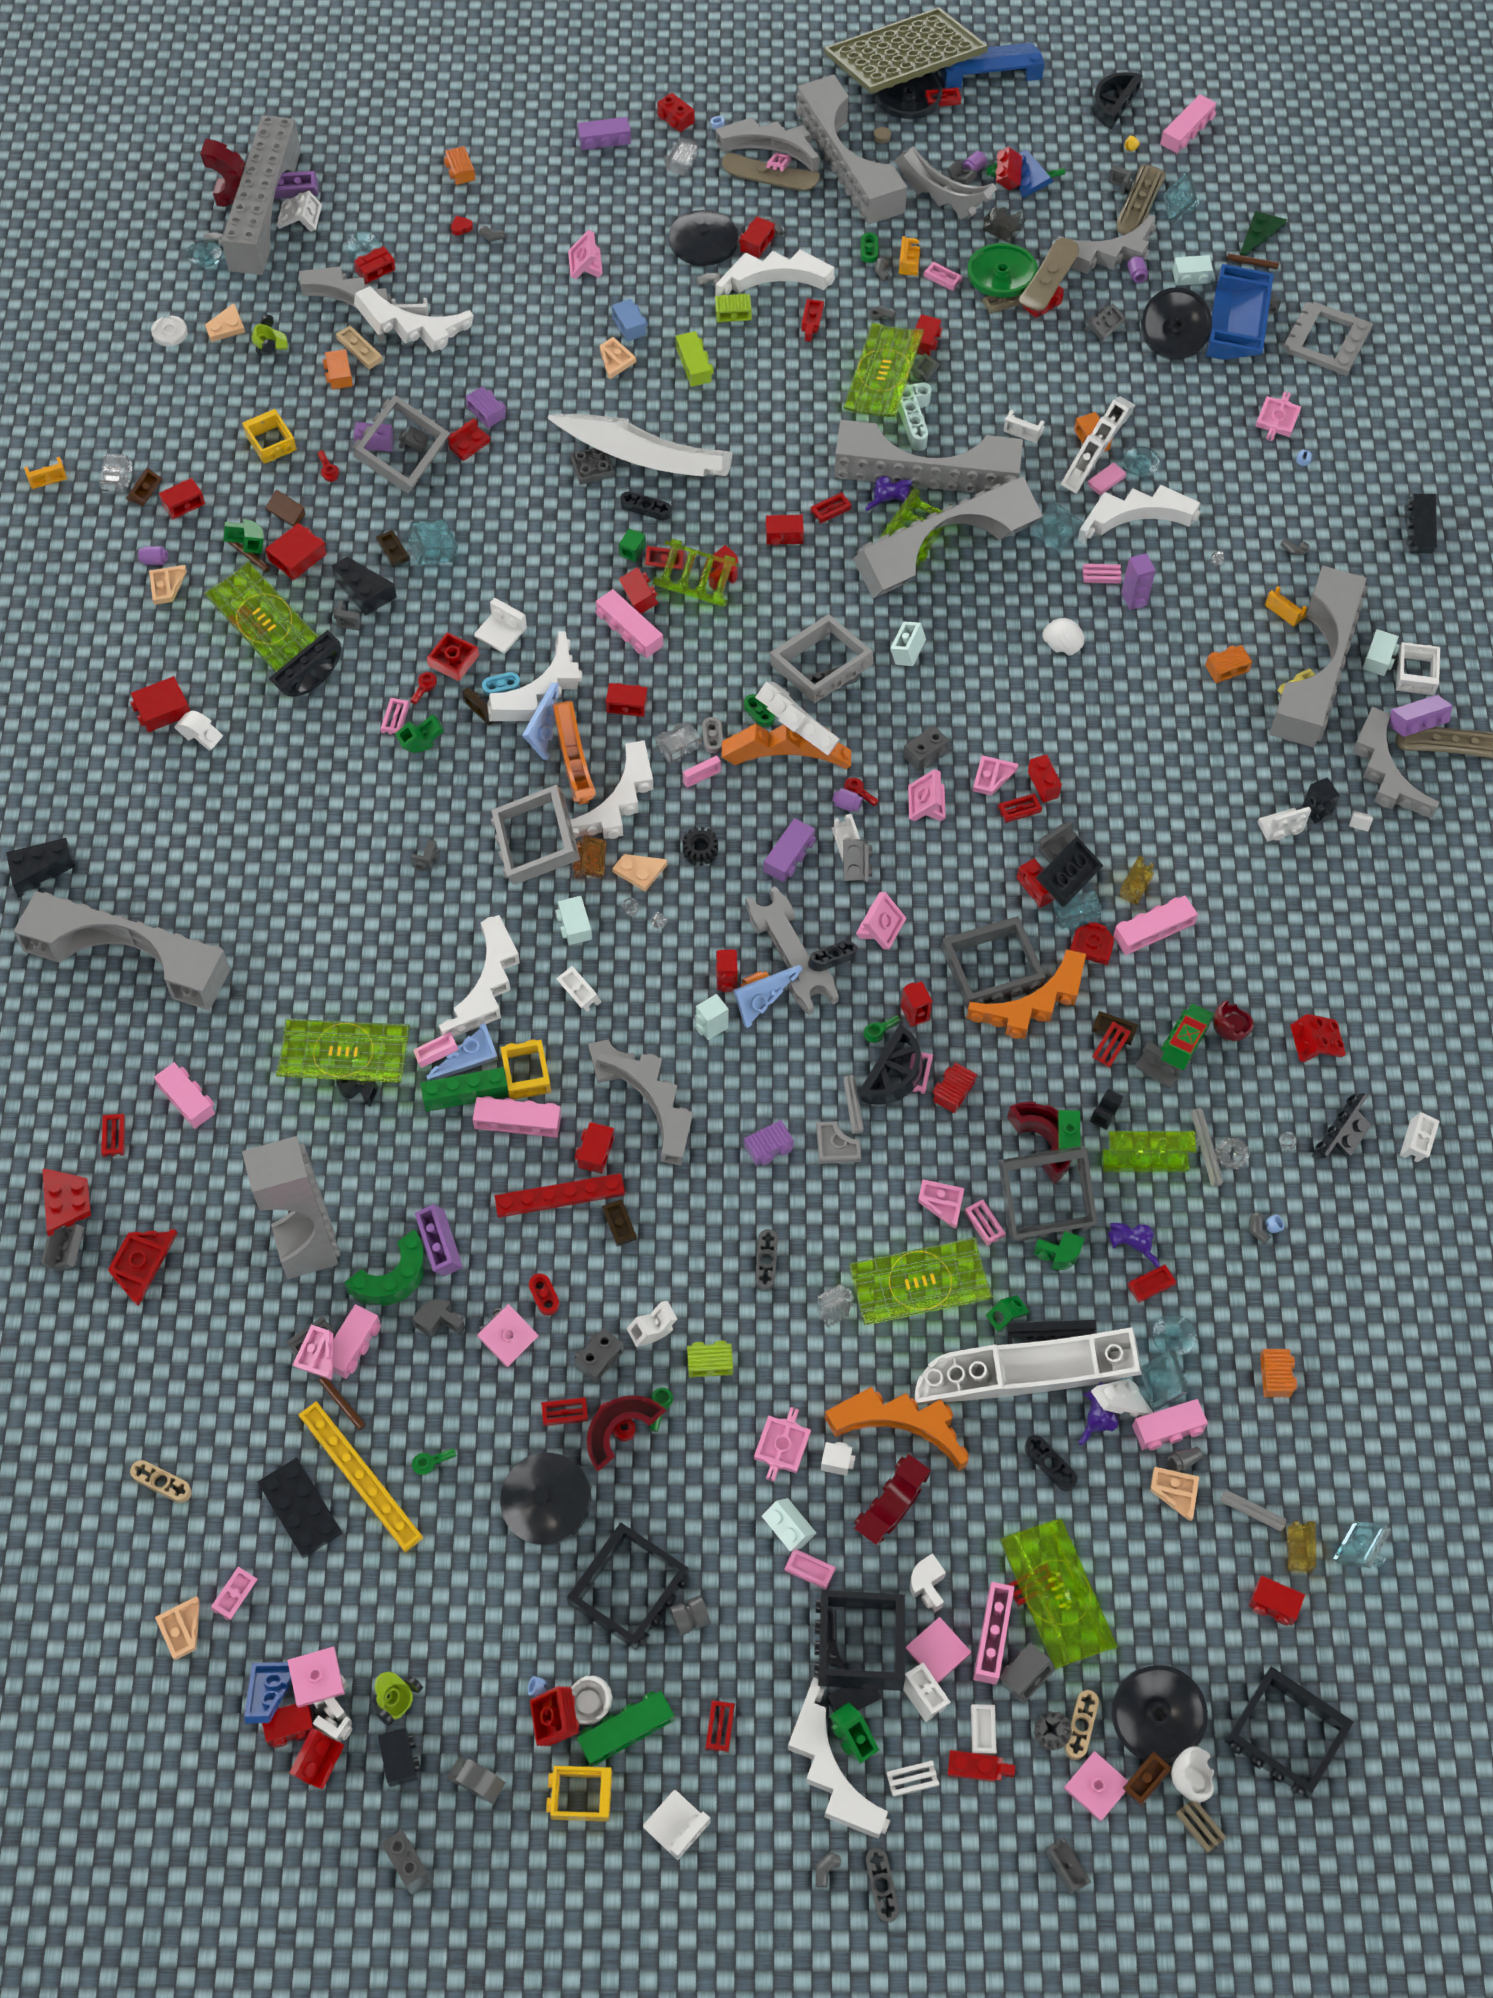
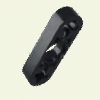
[620,491,671,521]
[808,941,858,972]
[1024,1435,1077,1491]

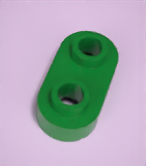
[861,232,878,263]
[744,694,775,727]

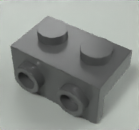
[41,1224,84,1272]

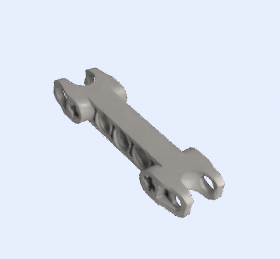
[745,886,839,1015]

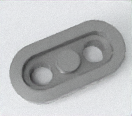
[702,717,723,754]

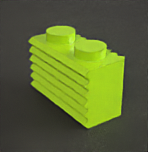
[715,293,752,322]
[687,1341,733,1378]

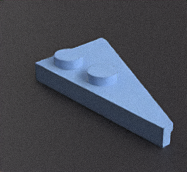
[522,683,559,760]
[733,965,802,1028]
[427,1023,498,1081]

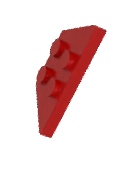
[42,1169,91,1236]
[108,1229,178,1306]

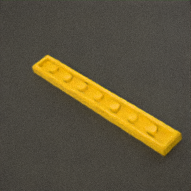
[298,1401,424,1553]

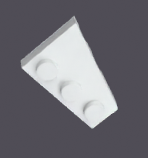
[1091,1379,1153,1417]

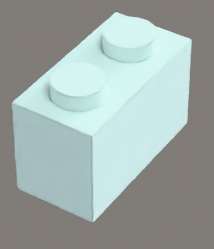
[1172,255,1213,286]
[890,621,926,666]
[1362,629,1400,676]
[555,896,592,945]
[695,994,728,1040]
[762,1498,816,1551]

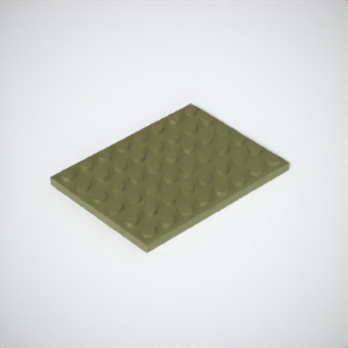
[824,7,988,93]

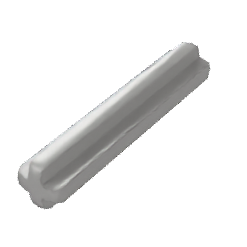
[844,1075,864,1134]
[1221,1490,1286,1531]

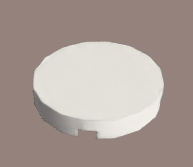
[151,316,188,347]

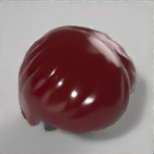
[1213,1000,1254,1042]

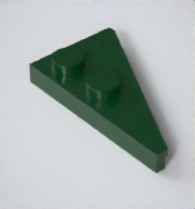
[1240,211,1287,256]

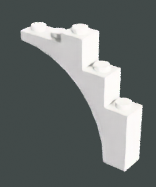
[354,286,474,352]
[487,631,582,721]
[755,681,840,755]
[570,741,654,839]

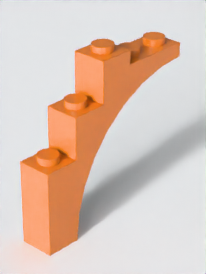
[552,700,596,804]
[721,724,851,769]
[966,950,1086,1039]
[824,1386,969,1471]

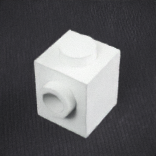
[821,1442,855,1476]

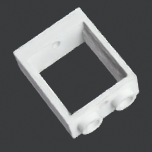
[1396,642,1440,696]

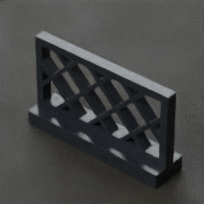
[1005,1320,1097,1344]

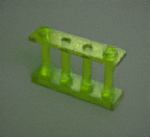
[879,488,952,567]
[652,538,739,607]
[1102,1131,1197,1172]

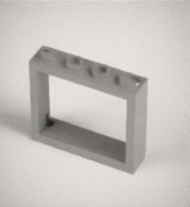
[353,395,450,494]
[770,614,874,703]
[491,784,580,885]

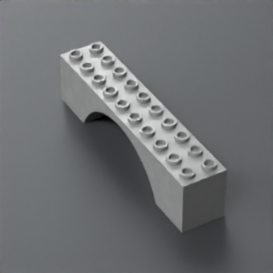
[795,75,907,225]
[222,115,301,275]
[834,420,1023,493]
[853,476,1043,599]
[1269,565,1368,748]
[13,891,230,1011]
[242,1136,341,1279]

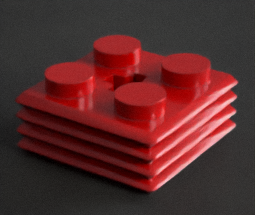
[427,632,479,681]
[530,1686,579,1747]

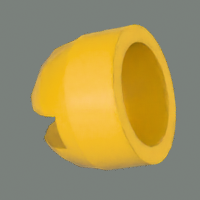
[1124,136,1140,151]

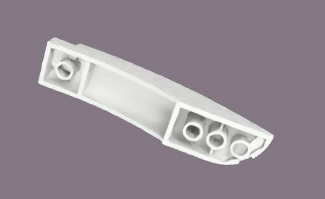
[548,414,732,476]
[915,1327,1142,1404]

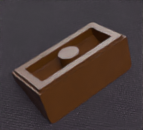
[125,468,162,506]
[265,490,306,526]
[1123,1751,1172,1807]

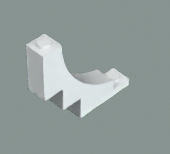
[716,249,835,296]
[1060,396,1135,493]
[1077,485,1201,544]
[439,915,520,1037]
[788,1678,890,1839]

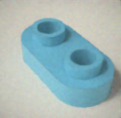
[482,672,520,697]

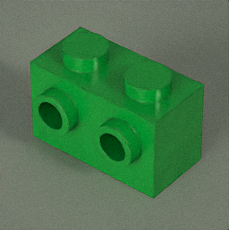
[830,1702,879,1764]

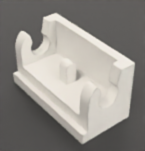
[391,298,429,316]
[1003,410,1045,444]
[832,814,860,862]
[556,966,601,1012]
[1400,1112,1439,1162]
[903,1663,950,1722]

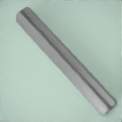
[1191,1108,1223,1187]

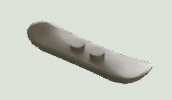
[722,153,820,191]
[1116,164,1166,235]
[1019,238,1079,311]
[1395,727,1493,759]

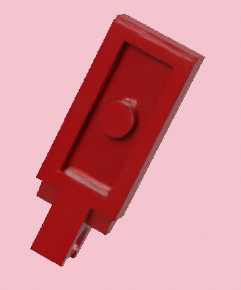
[801,299,824,342]
[947,1750,1015,1782]

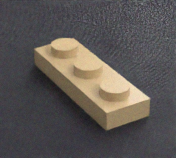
[336,325,383,370]

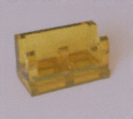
[1119,856,1154,905]
[1287,1521,1316,1573]

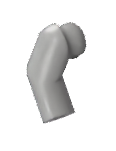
[203,232,223,246]
[696,273,721,286]

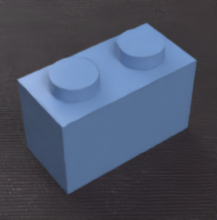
[612,299,648,342]

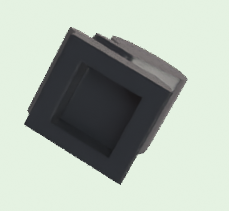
[336,1073,378,1107]
[1090,1088,1124,1130]

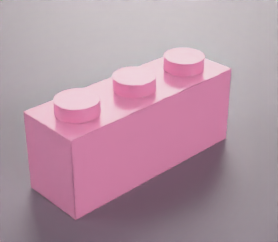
[154,1062,215,1129]
[333,1304,381,1379]
[1132,1399,1208,1450]

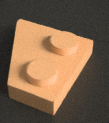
[205,304,245,342]
[600,337,636,379]
[149,565,187,605]
[612,854,668,892]
[1150,1467,1199,1521]
[155,1596,200,1660]

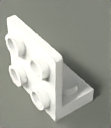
[277,191,322,232]
[474,598,527,654]
[1258,807,1311,842]
[643,1790,710,1860]

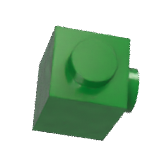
[619,528,646,562]

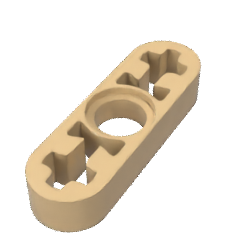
[130,1460,192,1503]
[1065,1690,1099,1760]

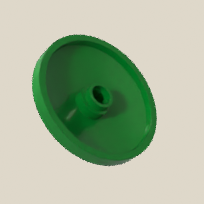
[967,243,1038,298]

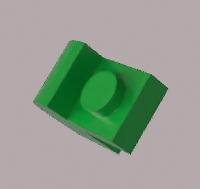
[223,519,264,554]
[395,714,444,753]
[1033,1231,1085,1271]

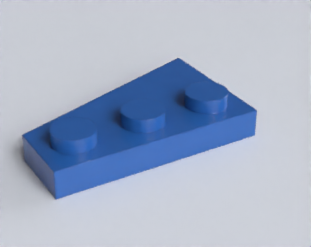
[1019,149,1054,198]
[244,1662,292,1724]

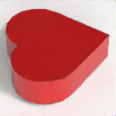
[451,216,473,236]

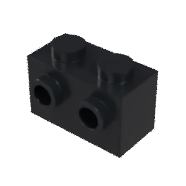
[1302,777,1340,824]
[378,1728,421,1787]

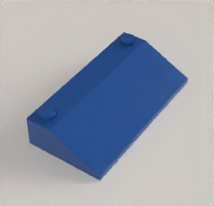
[940,42,1044,89]
[1205,264,1274,360]

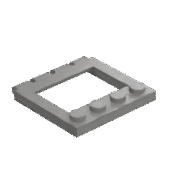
[1283,302,1373,376]

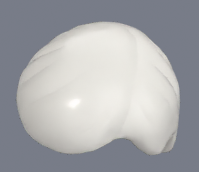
[1042,618,1084,655]
[571,1676,612,1725]
[1171,1747,1214,1802]

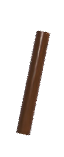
[1227,253,1279,270]
[227,542,270,572]
[318,1377,366,1430]

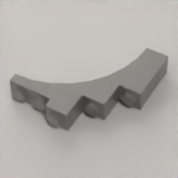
[715,117,820,173]
[894,146,997,219]
[1056,215,1157,274]
[299,267,392,342]
[1352,707,1439,818]
[596,1052,693,1166]

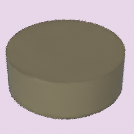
[874,127,891,144]

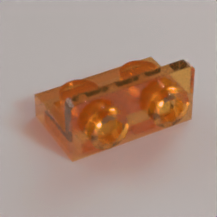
[573,835,606,879]

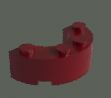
[200,139,246,207]
[1007,1101,1072,1184]
[587,1395,666,1472]
[854,1454,931,1545]

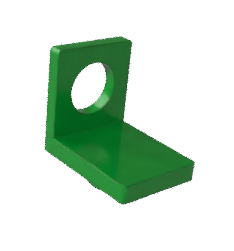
[986,1295,1030,1332]

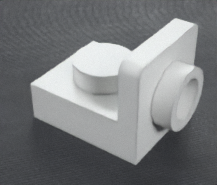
[313,1716,353,1742]

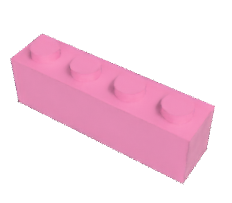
[1160,94,1217,153]
[596,589,663,658]
[1113,896,1198,956]
[473,1096,562,1138]
[973,1582,1014,1685]

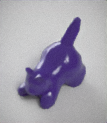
[865,476,912,511]
[1108,1223,1160,1268]
[1079,1382,1119,1445]

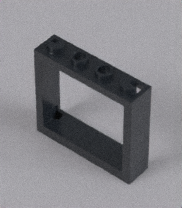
[567,1522,690,1650]
[814,1590,905,1691]
[1224,1666,1354,1798]

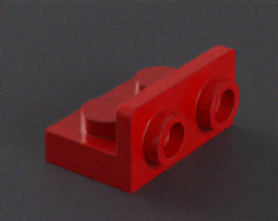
[448,418,491,461]
[289,1728,344,1789]

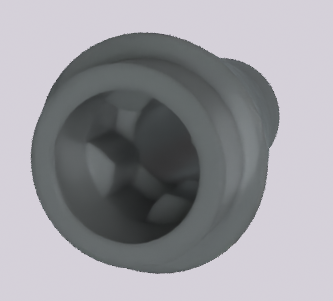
[1168,1447,1203,1473]

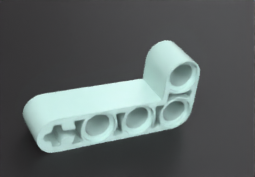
[897,383,931,451]

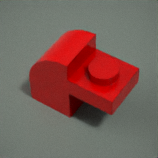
[709,545,738,590]

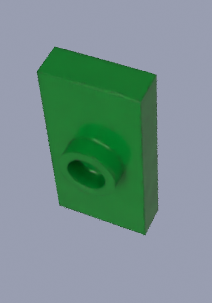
[1058,1110,1081,1150]

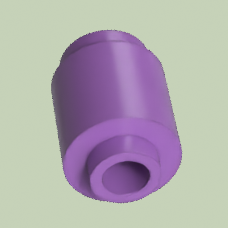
[962,151,987,173]
[1127,257,1148,283]
[138,546,168,565]
[832,788,863,813]

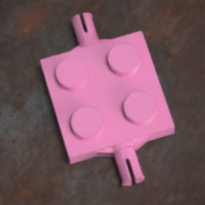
[1255,391,1301,441]
[754,1407,811,1481]

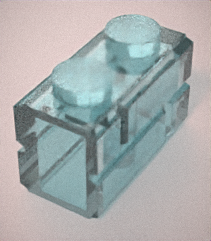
[1054,891,1102,929]

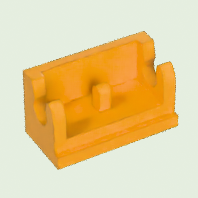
[899,236,920,276]
[24,456,67,489]
[1265,586,1308,627]

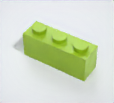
[676,331,714,387]

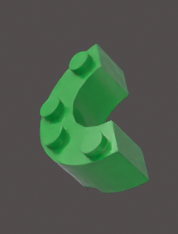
[344,1230,426,1306]

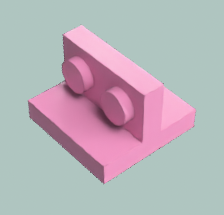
[568,230,602,279]
[908,769,946,821]
[856,892,906,949]

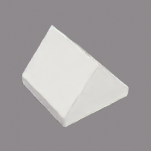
[1349,811,1373,831]

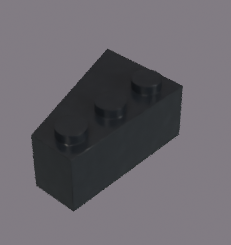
[1404,493,1437,554]
[332,556,397,616]
[6,838,75,898]

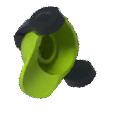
[251,314,288,355]
[373,1672,423,1726]

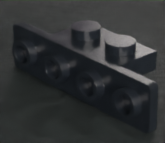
[1312,1093,1371,1159]

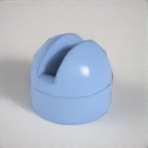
[711,116,725,130]
[1296,449,1312,466]
[1265,1214,1284,1233]
[528,1676,547,1697]

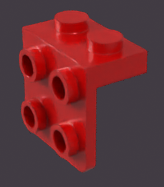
[1290,1014,1346,1063]

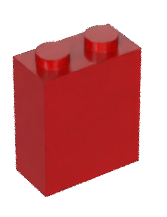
[265,523,326,581]
[130,676,190,733]

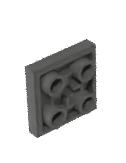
[570,448,615,485]

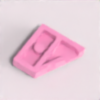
[973,756,1018,796]
[918,1180,965,1229]

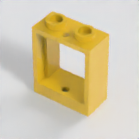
[242,409,297,464]
[500,1039,551,1100]
[546,1766,612,1822]

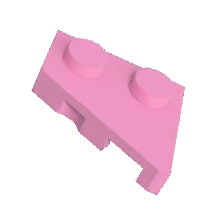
[293,1325,333,1380]

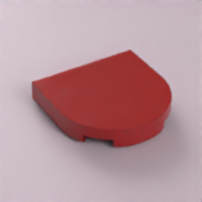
[1070,922,1114,965]

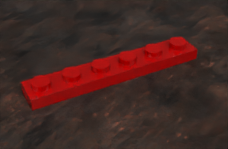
[494,1173,625,1218]

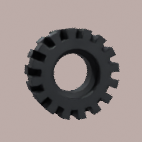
[682,827,718,866]

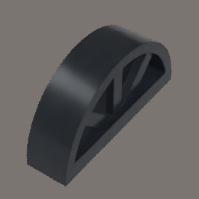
[1093,72,1143,129]
[268,630,341,697]
[859,1025,923,1105]

